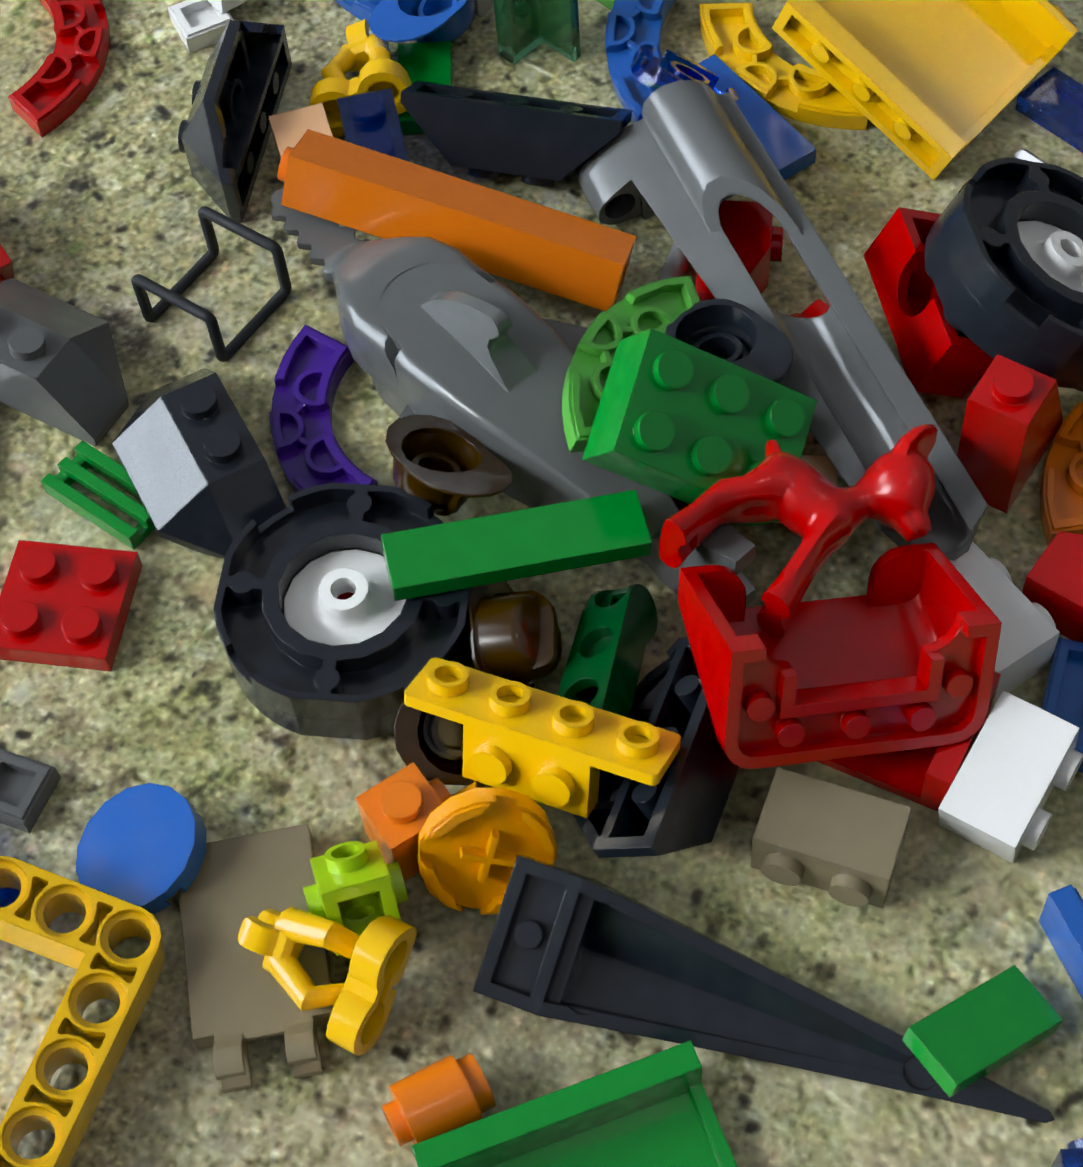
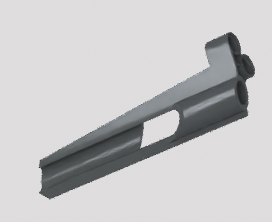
[577,80,988,561]

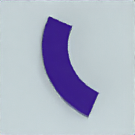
[269,324,378,493]

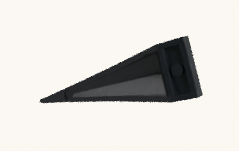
[473,855,1055,1123]

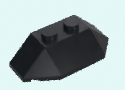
[178,20,292,223]
[400,81,632,186]
[112,368,286,559]
[573,637,739,858]

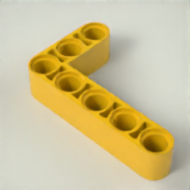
[0,856,165,1167]

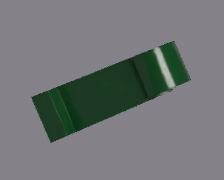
[557,584,658,718]

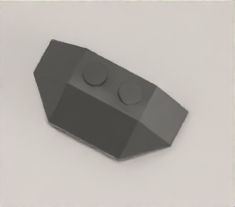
[0,278,129,447]

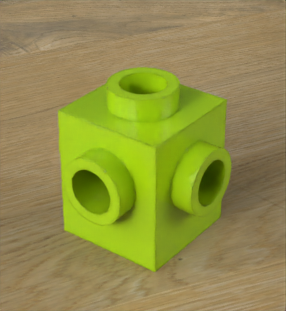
[303,840,408,956]

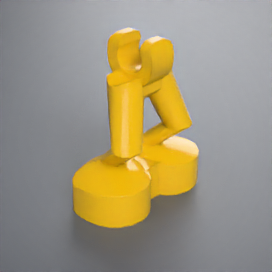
[309,19,412,138]
[238,906,417,1056]

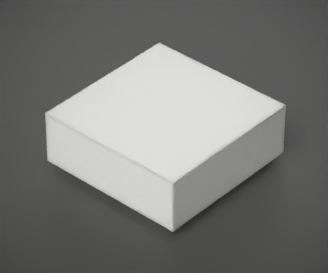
[168,0,233,53]

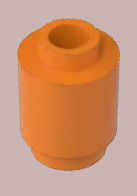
[381,1053,496,1147]

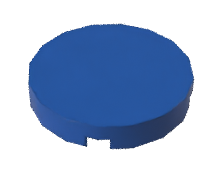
[76,783,207,914]

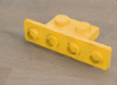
[404,657,681,818]

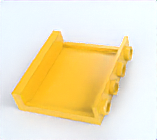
[772,0,1078,181]

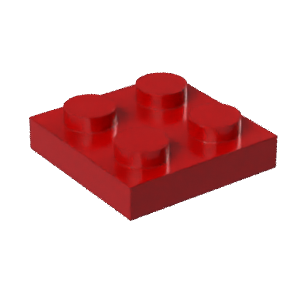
[0,540,143,672]

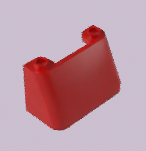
[678,542,1002,769]

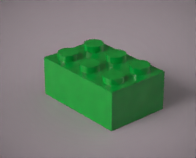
[582,328,817,527]

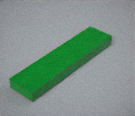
[381,490,652,601]

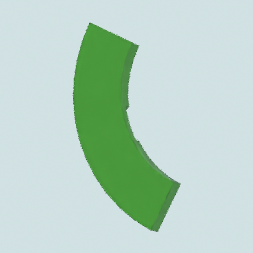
[562,276,700,453]

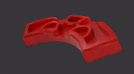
[8,0,110,137]

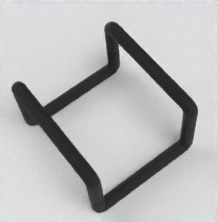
[131,206,292,362]

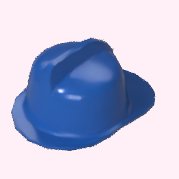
[368,0,475,43]

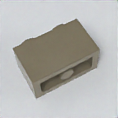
[751,767,912,908]

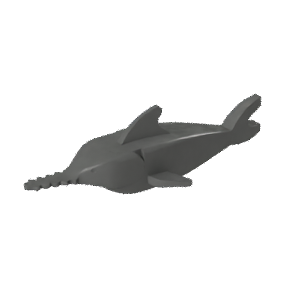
[270,187,756,606]

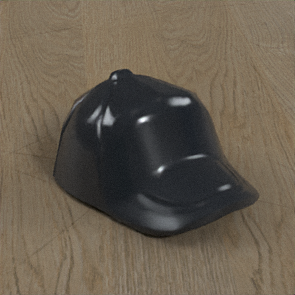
[666,299,793,383]

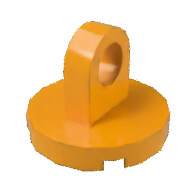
[417,781,558,915]

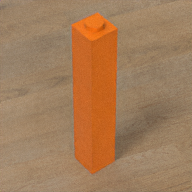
[277,129,637,311]

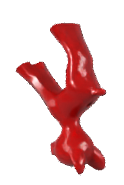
[659,424,938,639]

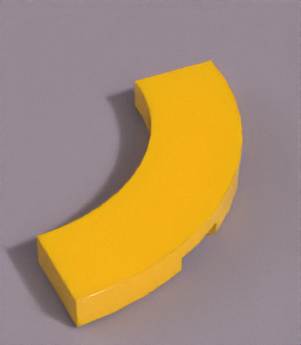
[699,2,868,130]

